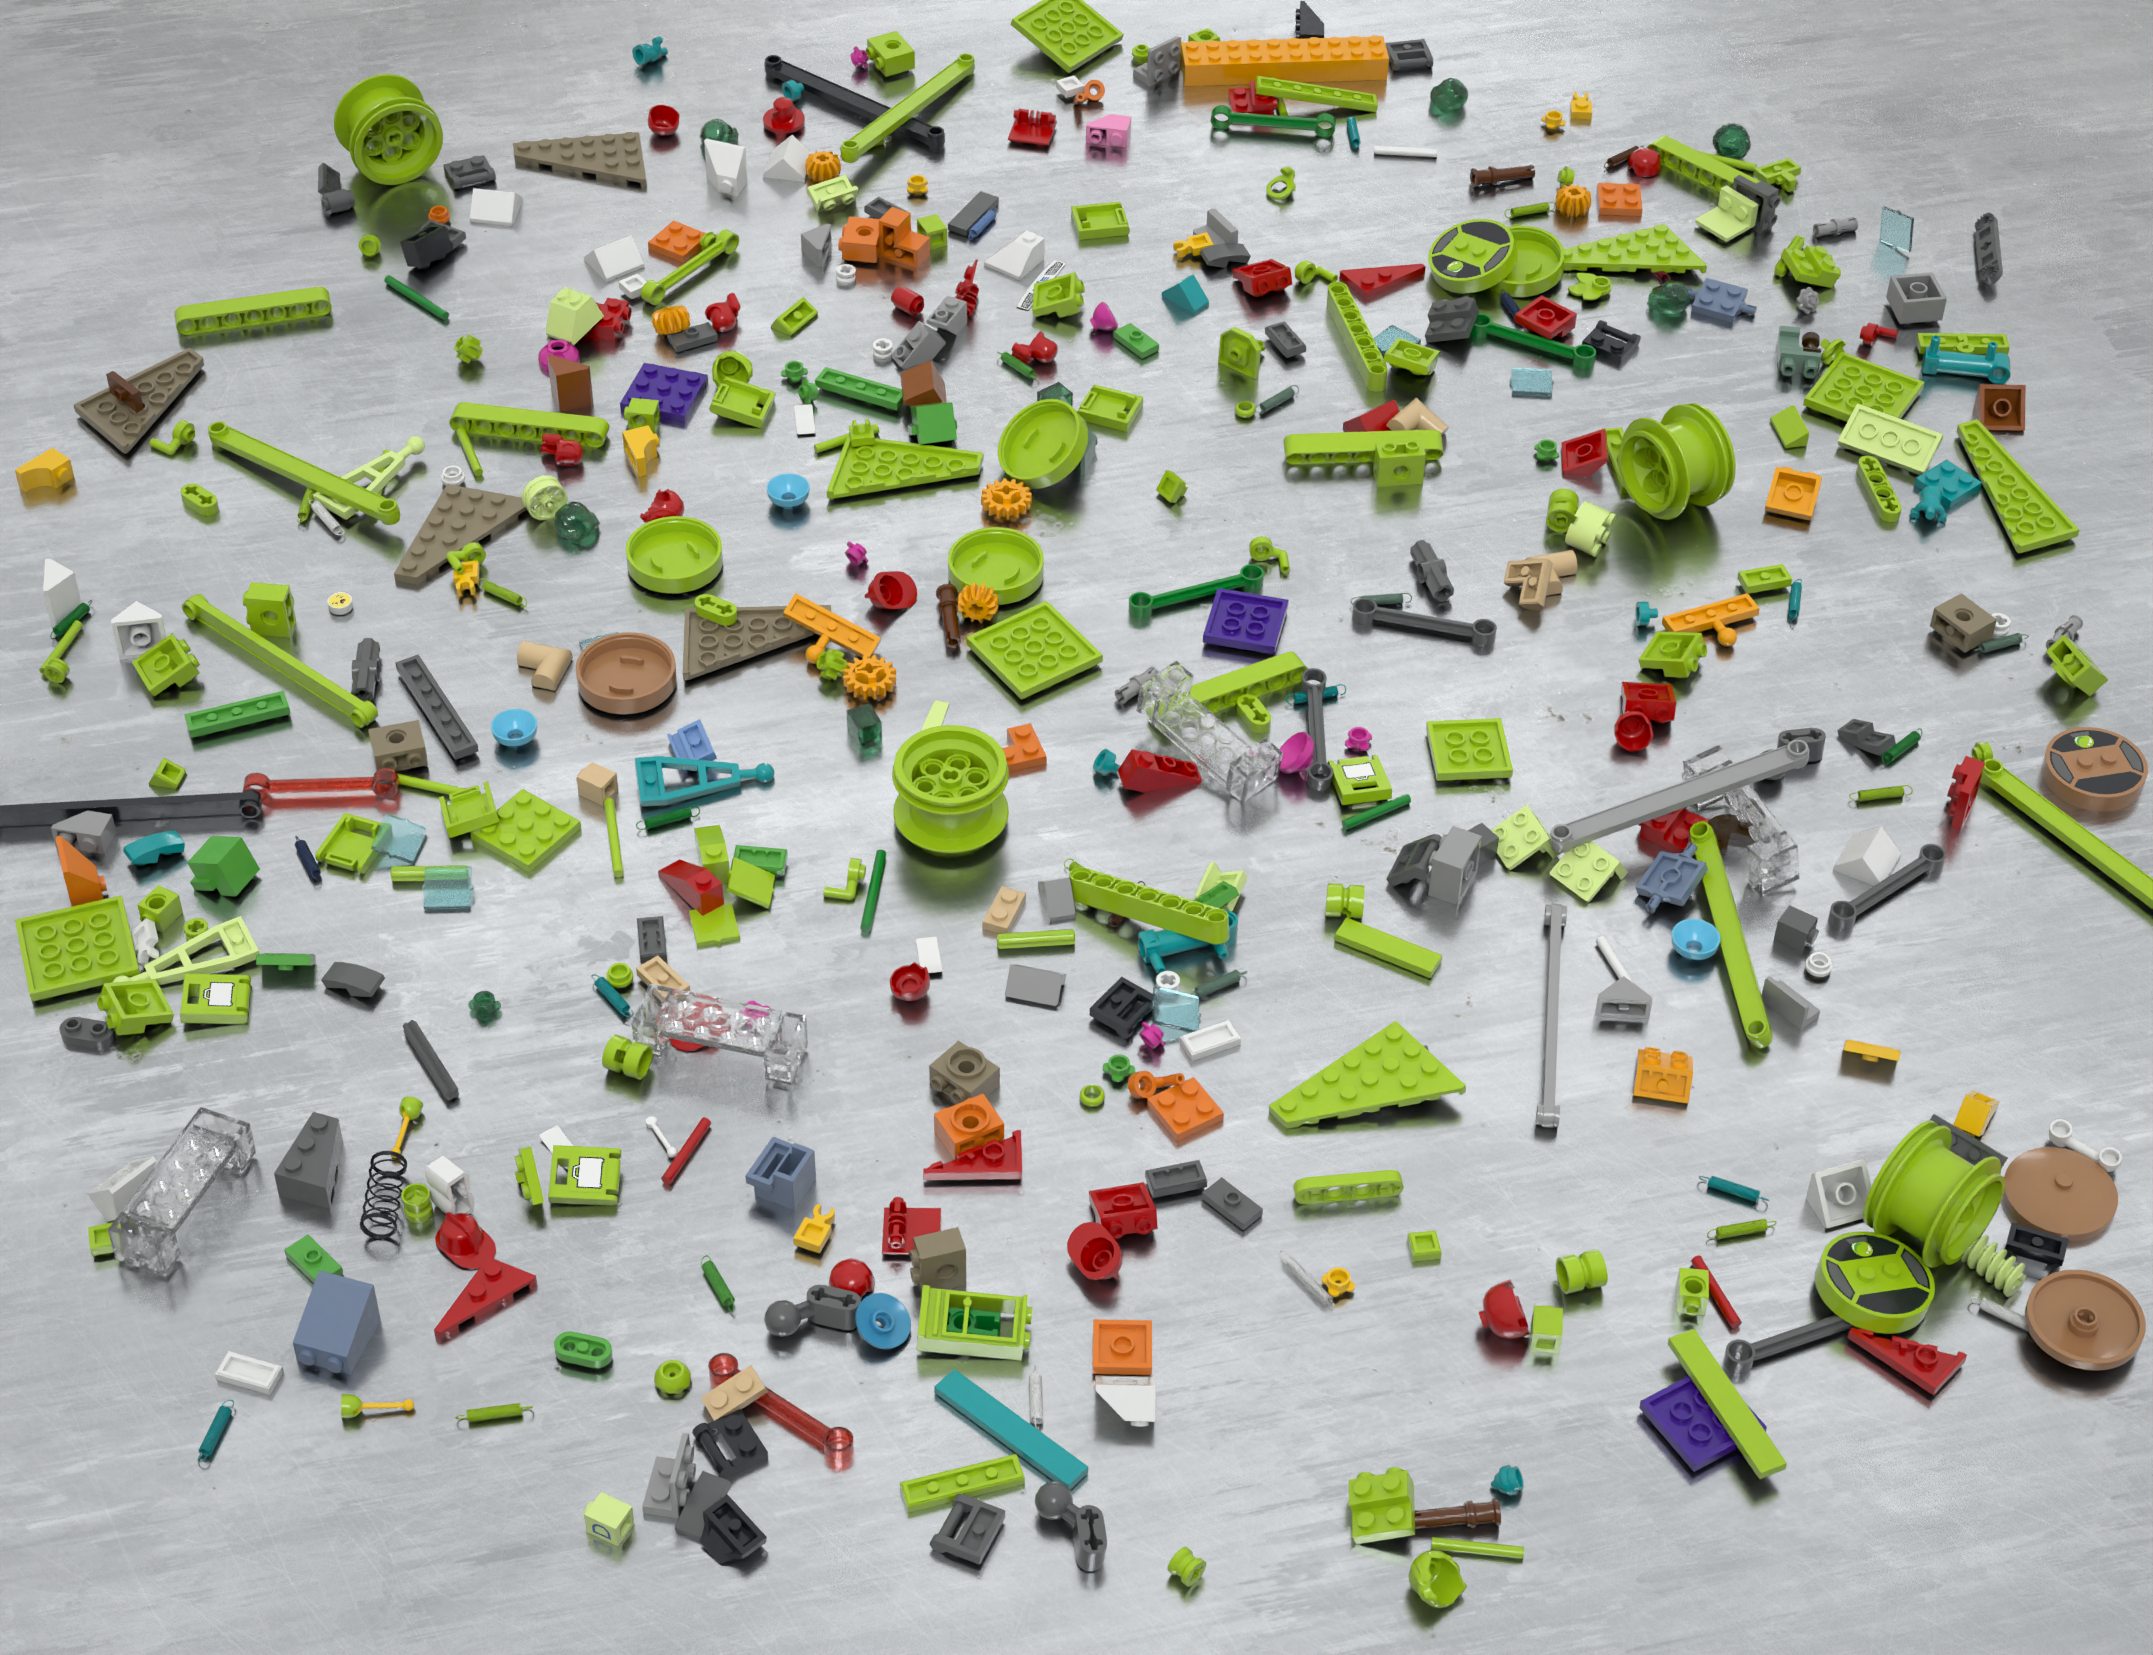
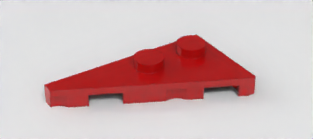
[1339,264,1426,299]
[923,1130,1022,1180]
[434,1256,537,1339]
[1847,1327,1967,1395]

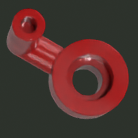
[1860,322,1898,346]

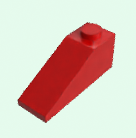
[658,859,724,916]

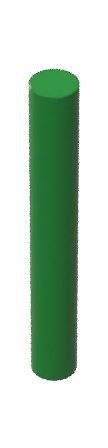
[1342,794,1411,830]

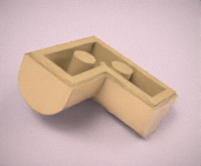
[1386,398,1449,436]
[1525,550,1577,596]
[1504,559,1553,611]
[517,641,573,691]

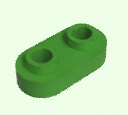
[554,1331,613,1368]

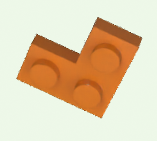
[1002,723,1047,772]

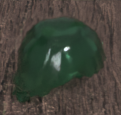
[1430,78,1468,114]
[699,118,739,145]
[1712,123,1751,160]
[1647,282,1690,315]
[554,501,600,544]

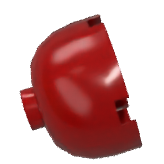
[1479,1279,1530,1340]

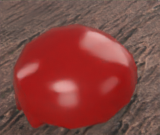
[648,105,680,137]
[1628,148,1661,177]
[1614,711,1653,751]
[890,962,930,1002]
[829,1258,875,1299]

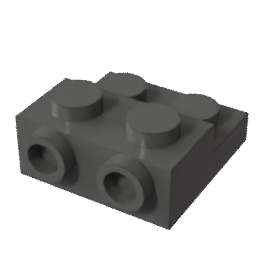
[1732,175,1781,232]
[1425,296,1479,343]

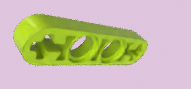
[1857,456,1902,522]
[1293,1170,1404,1204]

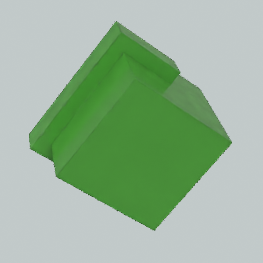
[908,402,957,444]
[187,836,260,896]

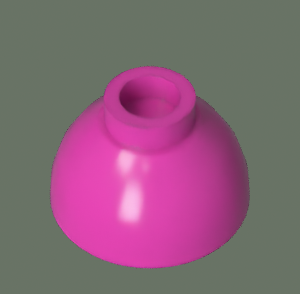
[1089,302,1119,331]

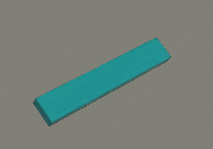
[934,1369,1088,1490]

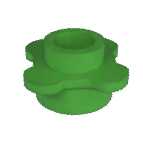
[781,361,808,382]
[798,378,818,405]
[1534,439,1559,460]
[1103,1054,1135,1082]

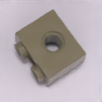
[1930,593,1997,653]
[368,720,428,775]
[929,1041,1000,1104]
[909,1227,966,1294]

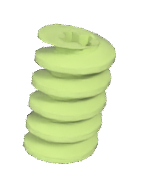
[1962,1235,2027,1297]

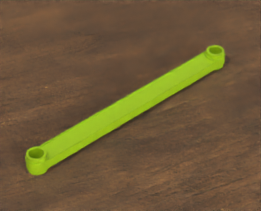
[841,53,975,163]
[208,421,401,525]
[182,594,378,728]
[1980,759,2153,909]
[1690,821,1773,1048]

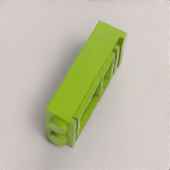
[916,1285,1033,1361]

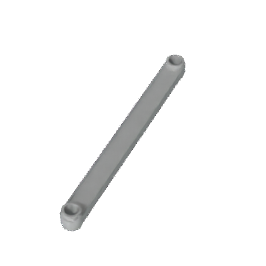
[1550,740,1809,853]
[1536,903,1567,1128]

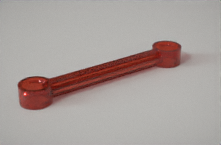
[243,769,399,801]
[708,1353,854,1462]

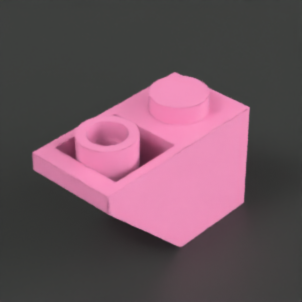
[1086,114,1131,148]

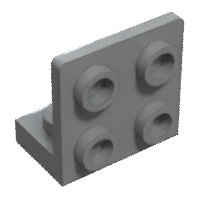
[1133,36,1181,87]
[642,1433,696,1518]

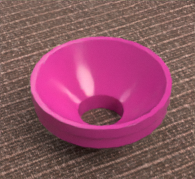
[538,339,580,372]
[1275,732,1314,774]

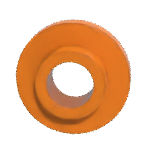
[428,206,450,224]

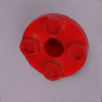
[763,97,805,137]

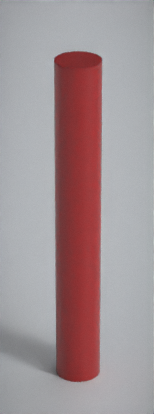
[661,1117,711,1184]
[1691,1255,1742,1328]

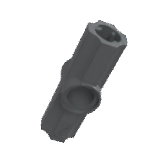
[1410,540,1454,602]
[351,638,380,701]

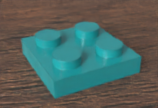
[1914,459,1982,508]

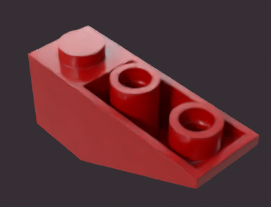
[1117,749,1202,793]

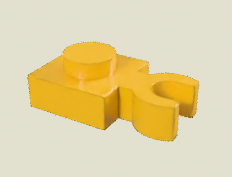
[1570,92,1592,120]
[1173,232,1214,258]
[453,561,480,596]
[793,1204,835,1253]

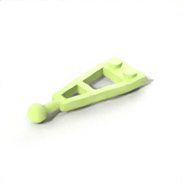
[313,436,425,520]
[112,916,260,985]

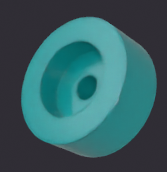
[782,80,804,102]
[1635,602,1658,626]
[1093,749,1120,776]

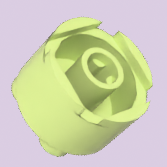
[1565,501,1617,557]

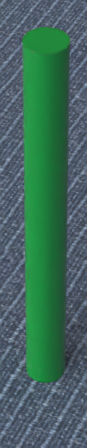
[384,275,449,320]
[860,849,886,932]

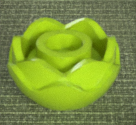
[654,1360,691,1394]

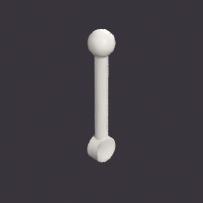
[646,1116,678,1158]

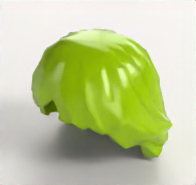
[712,350,753,388]
[1408,1550,1467,1608]

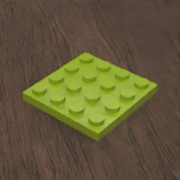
[1010,0,1124,73]
[1803,351,1925,422]
[966,601,1103,700]
[15,895,140,1001]

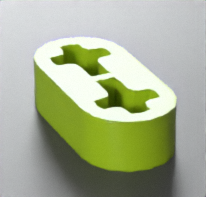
[180,483,219,516]
[695,594,738,626]
[1236,694,1271,734]

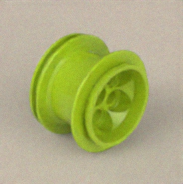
[334,74,443,185]
[1618,403,1736,520]
[892,725,1009,854]
[1863,1120,2005,1268]

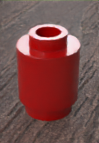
[891,287,924,316]

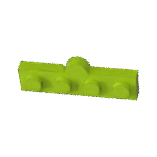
[1916,333,2010,355]

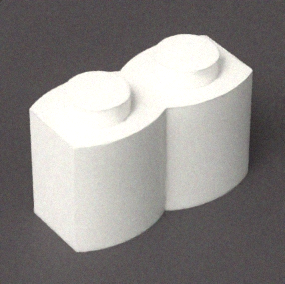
[426,1156,474,1214]

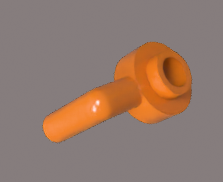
[1073,80,1105,106]
[1128,1071,1185,1099]

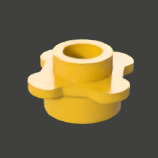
[1541,110,1566,129]
[907,175,928,194]
[1321,1267,1355,1297]

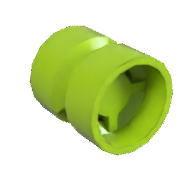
[1546,488,1579,533]
[1325,883,1365,919]
[602,1034,653,1080]
[1556,1249,1608,1294]

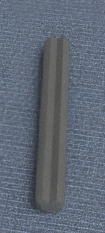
[403,1020,459,1100]

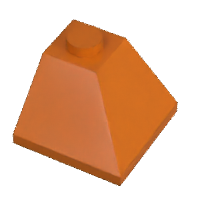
[55,836,107,906]

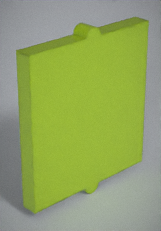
[726,857,775,909]
[689,903,740,947]

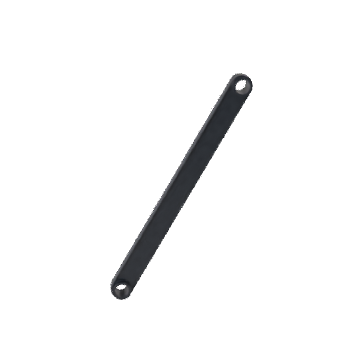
[764,55,945,150]
[0,789,262,829]

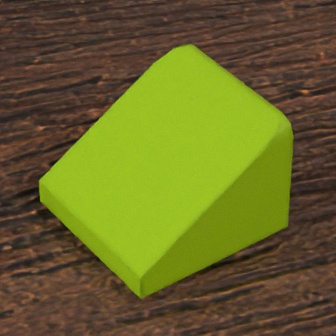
[148,758,186,789]

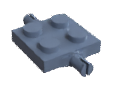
[1682,278,1757,323]
[1635,842,1708,913]

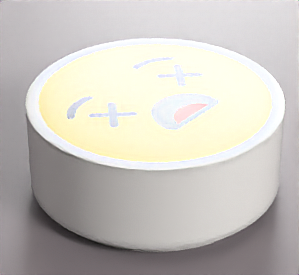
[327,592,353,615]

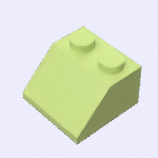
[546,287,604,346]

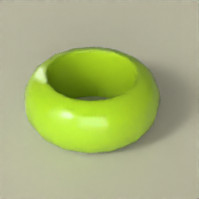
[1235,401,1256,418]
[1079,1084,1105,1107]

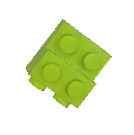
[1781,245,1841,288]
[1032,272,1085,318]
[1383,338,1440,375]
[1638,631,1707,678]
[132,633,201,697]
[97,979,174,1035]
[1349,1467,1415,1544]

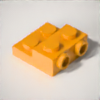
[1765,467,1822,521]

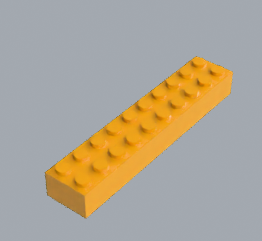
[1180,35,1389,86]

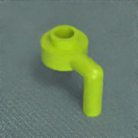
[1295,260,1338,284]
[149,420,195,455]
[1249,536,1290,573]
[446,542,486,574]
[823,858,866,900]

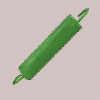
[997,352,1039,379]
[701,1255,735,1312]

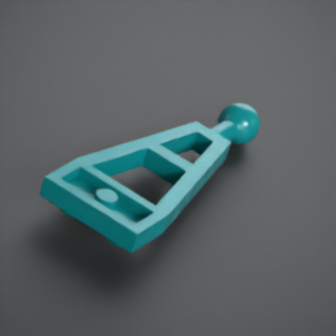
[635,756,775,807]

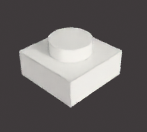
[1056,76,1084,98]
[619,274,646,299]

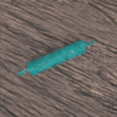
[1347,116,1361,149]
[1788,579,1802,621]
[1285,684,1346,705]
[591,974,634,1017]
[1699,1175,1769,1202]
[197,1399,234,1462]

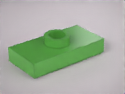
[1113,323,1159,359]
[733,845,788,875]
[1194,881,1239,909]
[256,953,316,970]
[284,1234,343,1283]

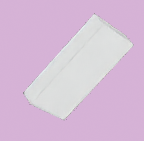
[1180,1020,1241,1061]
[215,1351,283,1395]

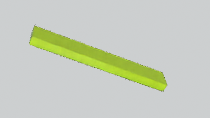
[1255,76,1378,112]
[1668,1329,1787,1479]

